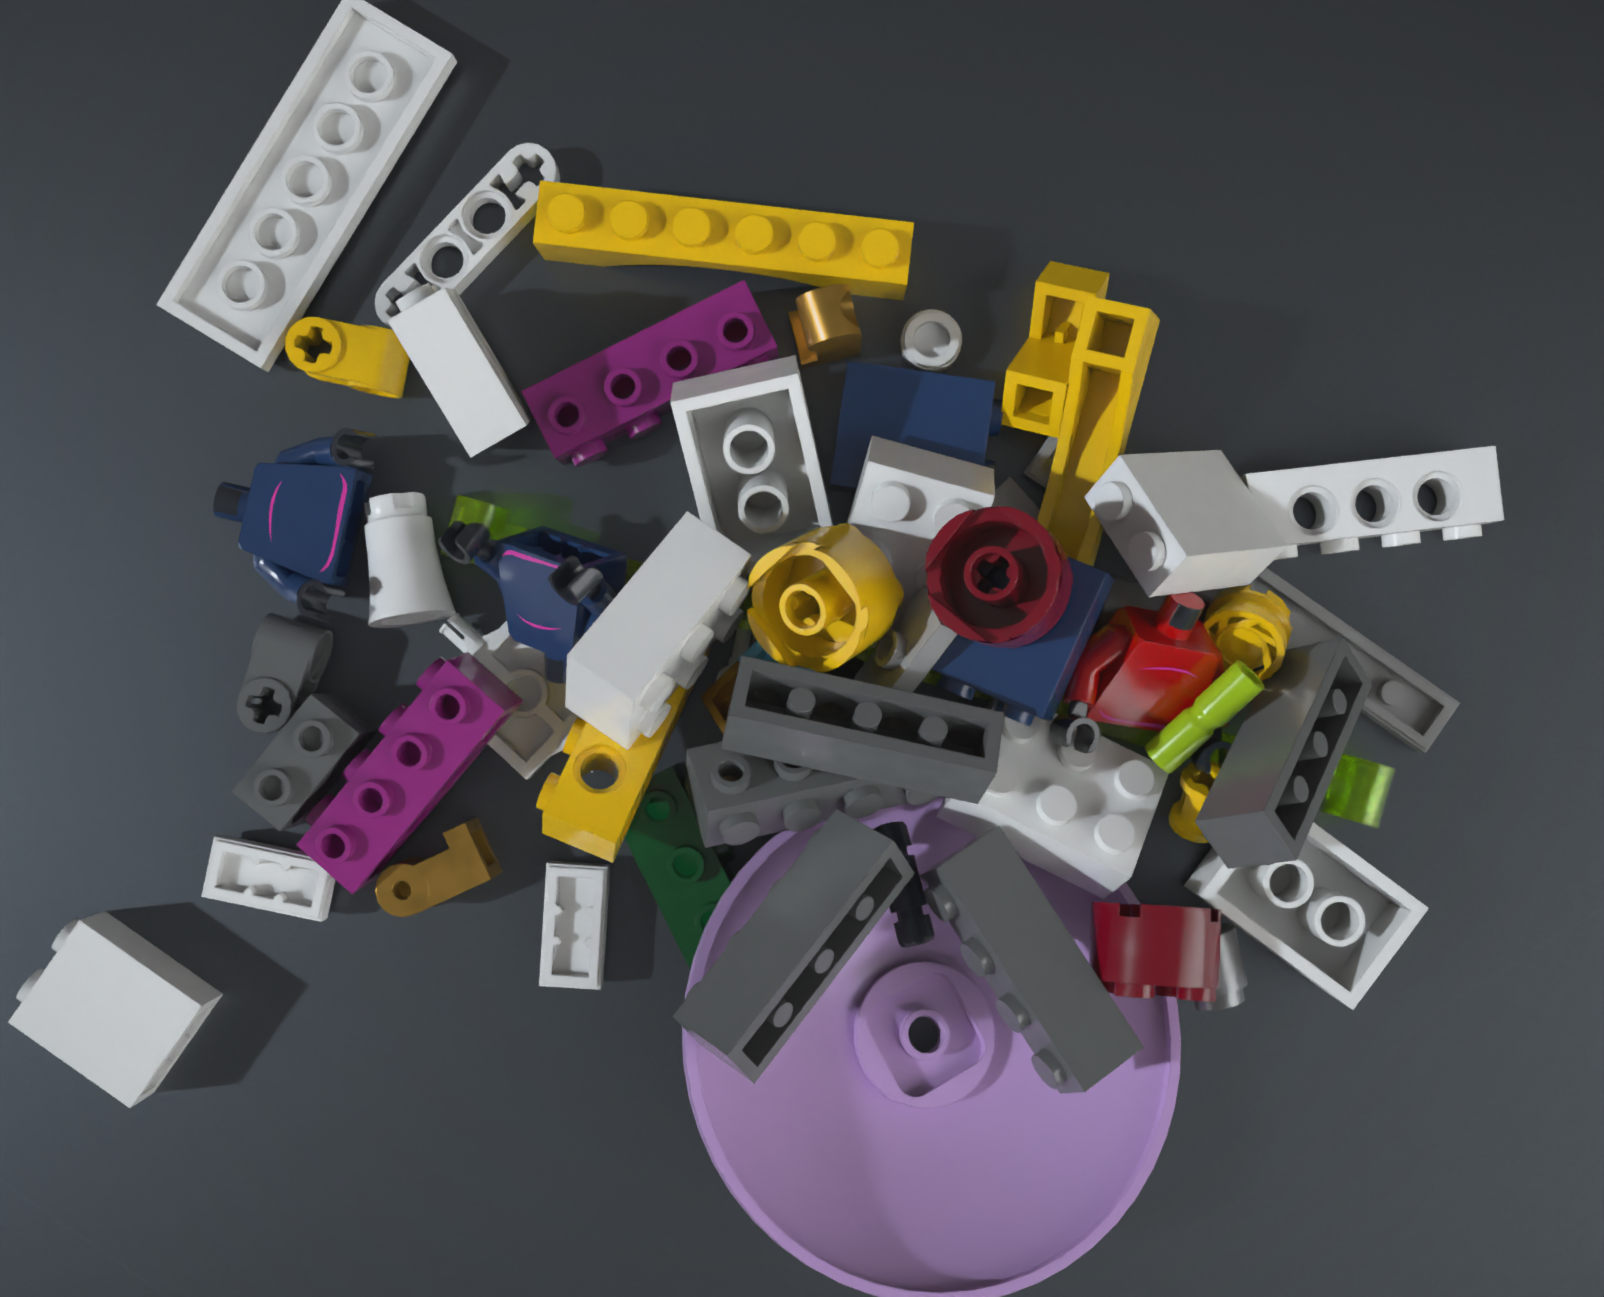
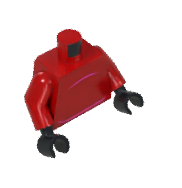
[1050,592,1232,774]

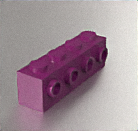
[521,280,779,467]
[297,652,524,894]

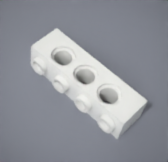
[1240,446,1504,560]

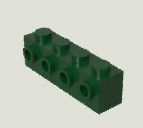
[625,763,735,970]

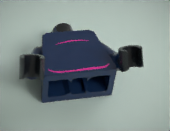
[213,428,376,624]
[439,521,627,684]

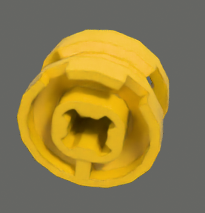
[1202,585,1293,681]

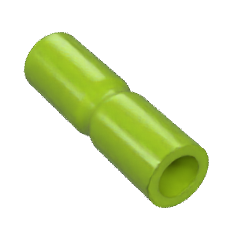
[1145,660,1265,773]

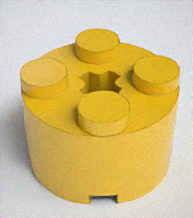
[747,523,904,673]

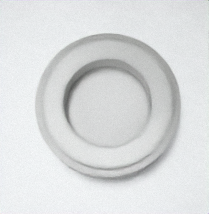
[900,309,962,373]

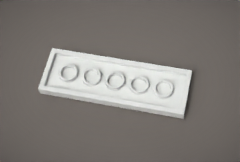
[156,0,457,372]

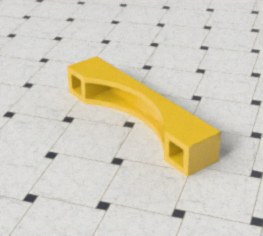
[533,180,914,300]
[1037,296,1160,567]

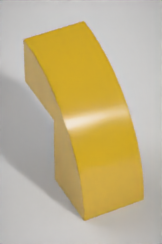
[1001,261,1110,438]

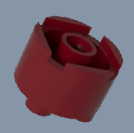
[925,506,1073,649]
[1089,902,1221,1002]

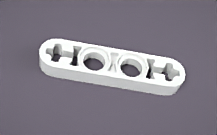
[374,143,561,330]

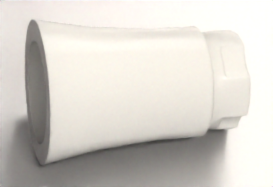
[364,492,456,628]

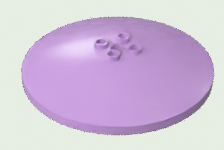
[682,796,1181,1297]

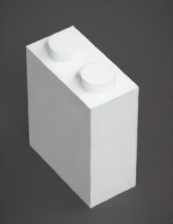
[387,283,532,458]
[1084,450,1288,597]
[8,911,223,1108]

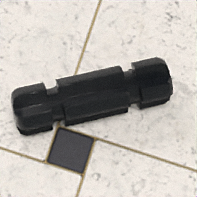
[873,821,935,948]

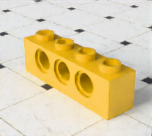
[536,646,711,863]

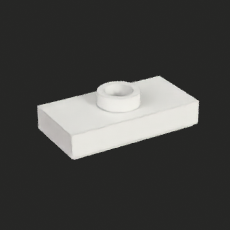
[201,834,335,922]
[539,861,610,990]

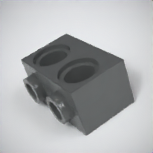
[231,693,378,831]

